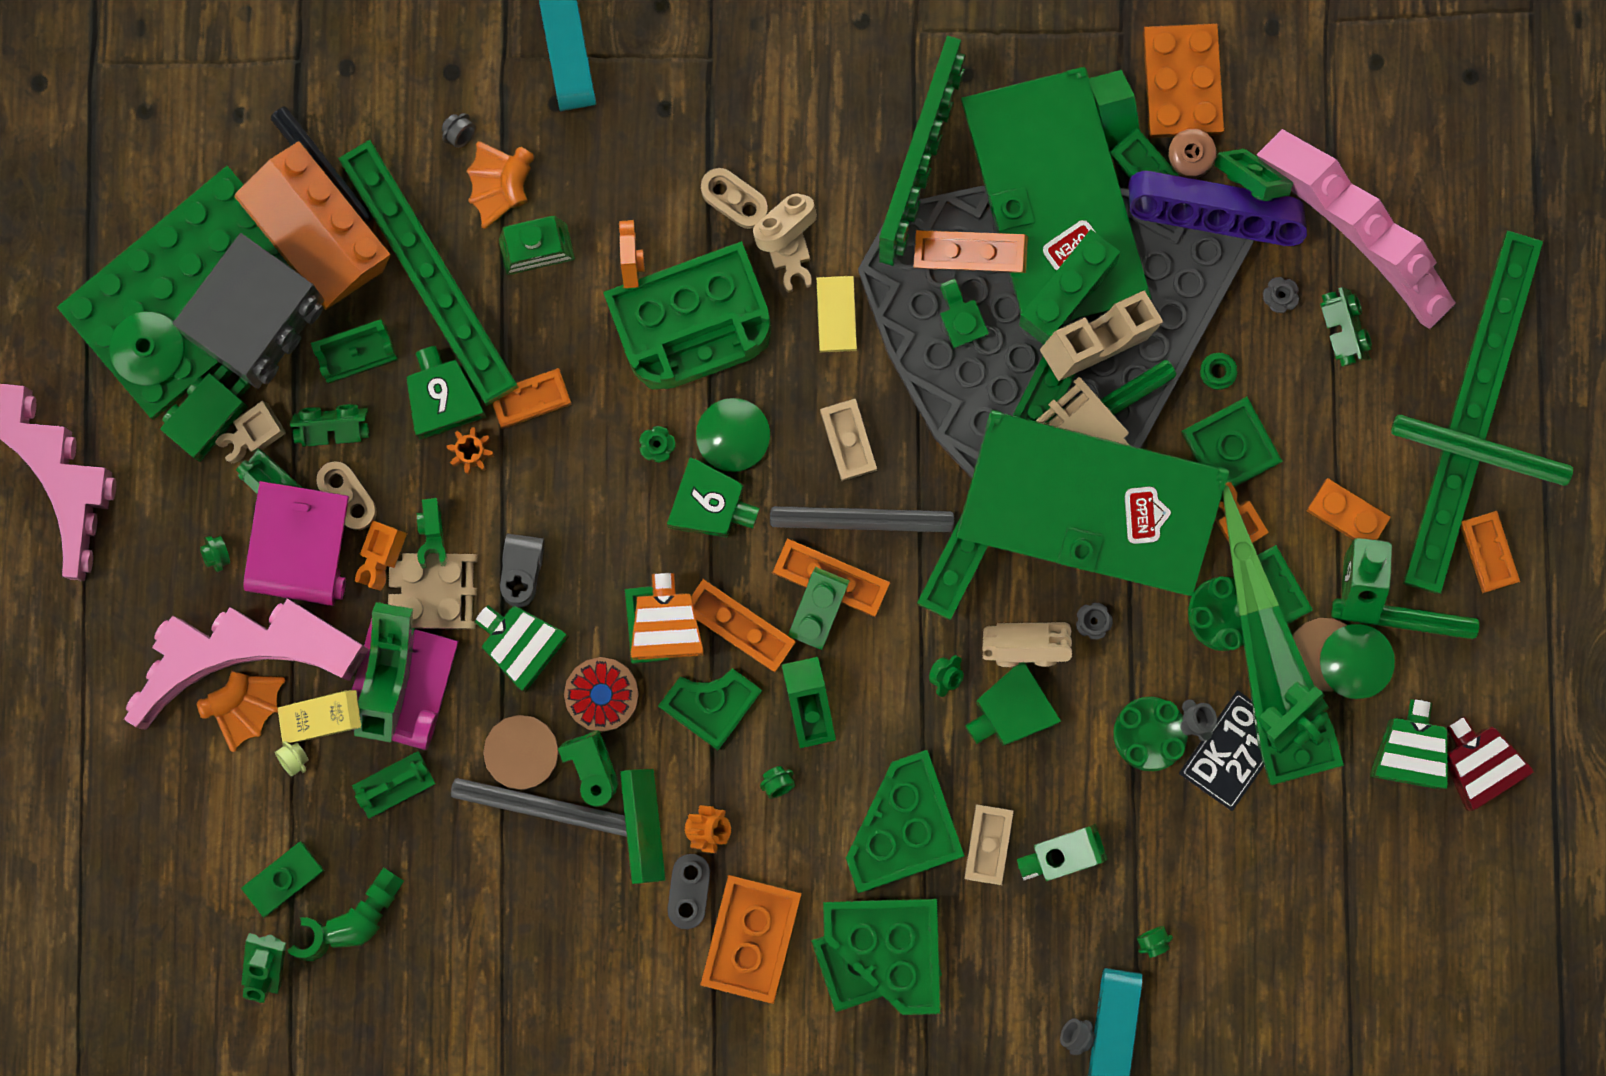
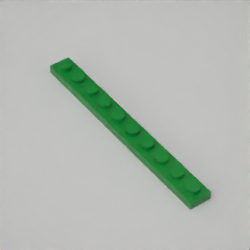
[1402,231,1543,594]

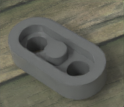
[668,854,710,929]

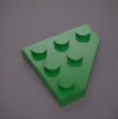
[846,750,964,893]
[823,899,940,1015]

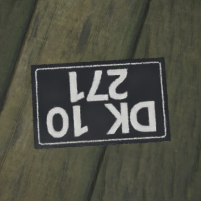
[1178,690,1264,811]

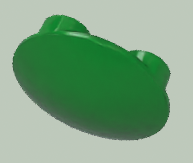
[696,398,770,472]
[1188,576,1244,651]
[1320,624,1395,699]
[1113,697,1188,771]

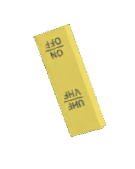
[278,690,361,744]

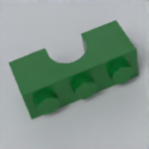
[1019,229,1120,345]

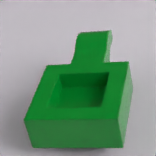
[939,279,989,349]
[417,498,447,569]

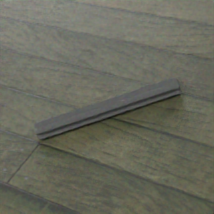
[770,506,954,532]
[451,778,627,837]

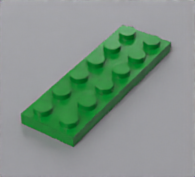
[879,35,966,266]

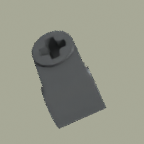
[500,533,545,608]

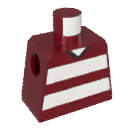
[1446,716,1534,811]

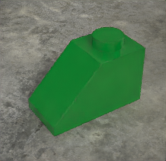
[782,657,836,748]

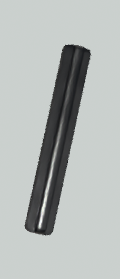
[271,107,371,225]

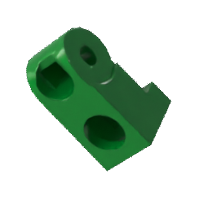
[558,730,618,806]

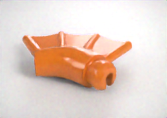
[467,141,534,229]
[196,671,286,752]

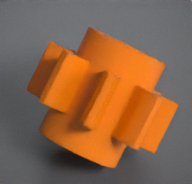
[447,427,494,475]
[685,805,731,853]

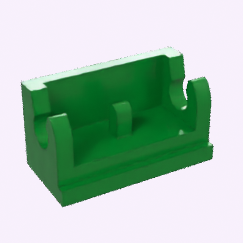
[311,319,398,384]

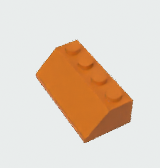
[234,141,391,310]

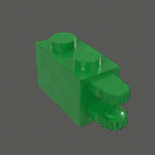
[160,365,251,462]

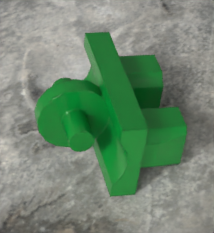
[1259,682,1329,754]
[242,933,286,1003]

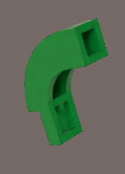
[354,602,415,742]

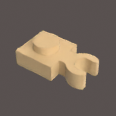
[769,232,811,293]
[216,401,286,463]

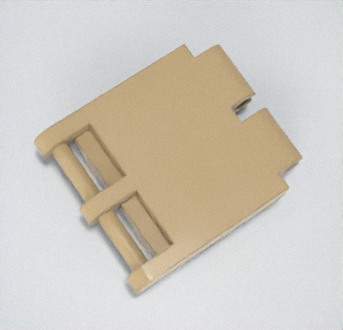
[1036,377,1129,445]
[388,553,477,629]
[983,622,1072,667]

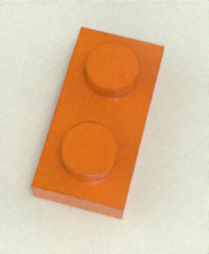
[1306,478,1391,540]

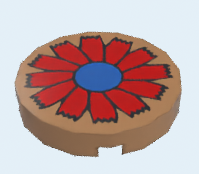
[564,657,639,732]

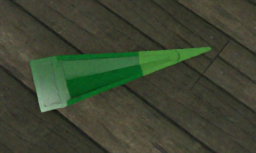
[1222,485,1344,785]

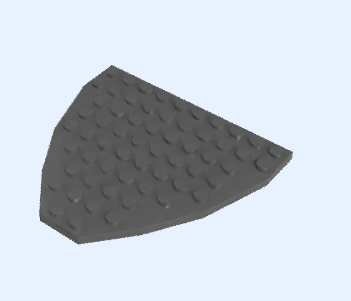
[858,186,1254,479]

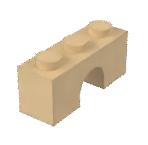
[1040,290,1163,381]

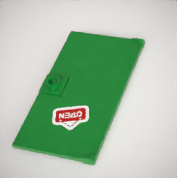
[961,67,1152,321]
[956,409,1229,596]

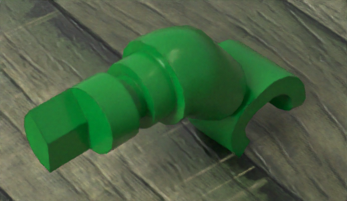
[287,867,404,961]

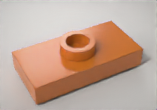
[492,368,572,429]
[1460,511,1520,594]

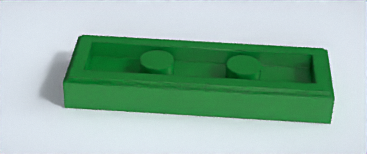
[620,769,666,884]

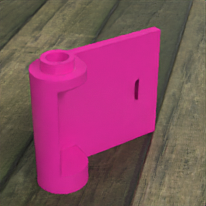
[244,481,349,606]
[352,618,459,750]

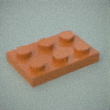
[1143,24,1224,138]
[700,875,801,1004]

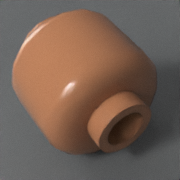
[1168,129,1217,179]

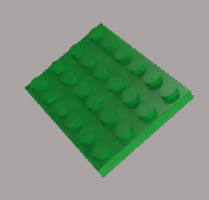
[57,166,293,420]

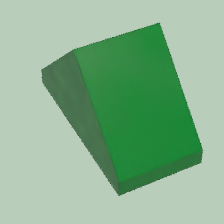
[1089,70,1140,149]

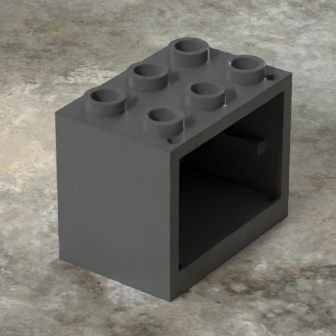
[172,233,324,389]

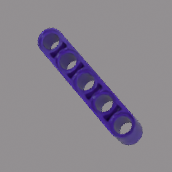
[1129,171,1307,246]

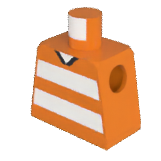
[631,573,704,660]

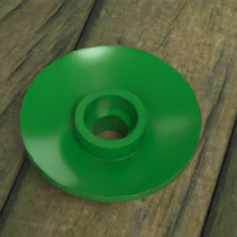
[109,312,184,386]

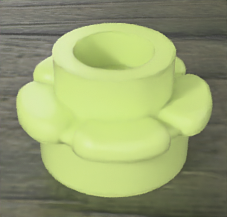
[275,741,309,776]

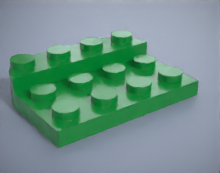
[603,241,771,390]

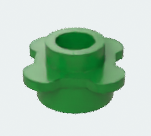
[929,655,964,697]

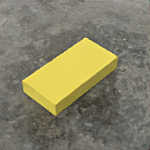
[817,276,857,353]

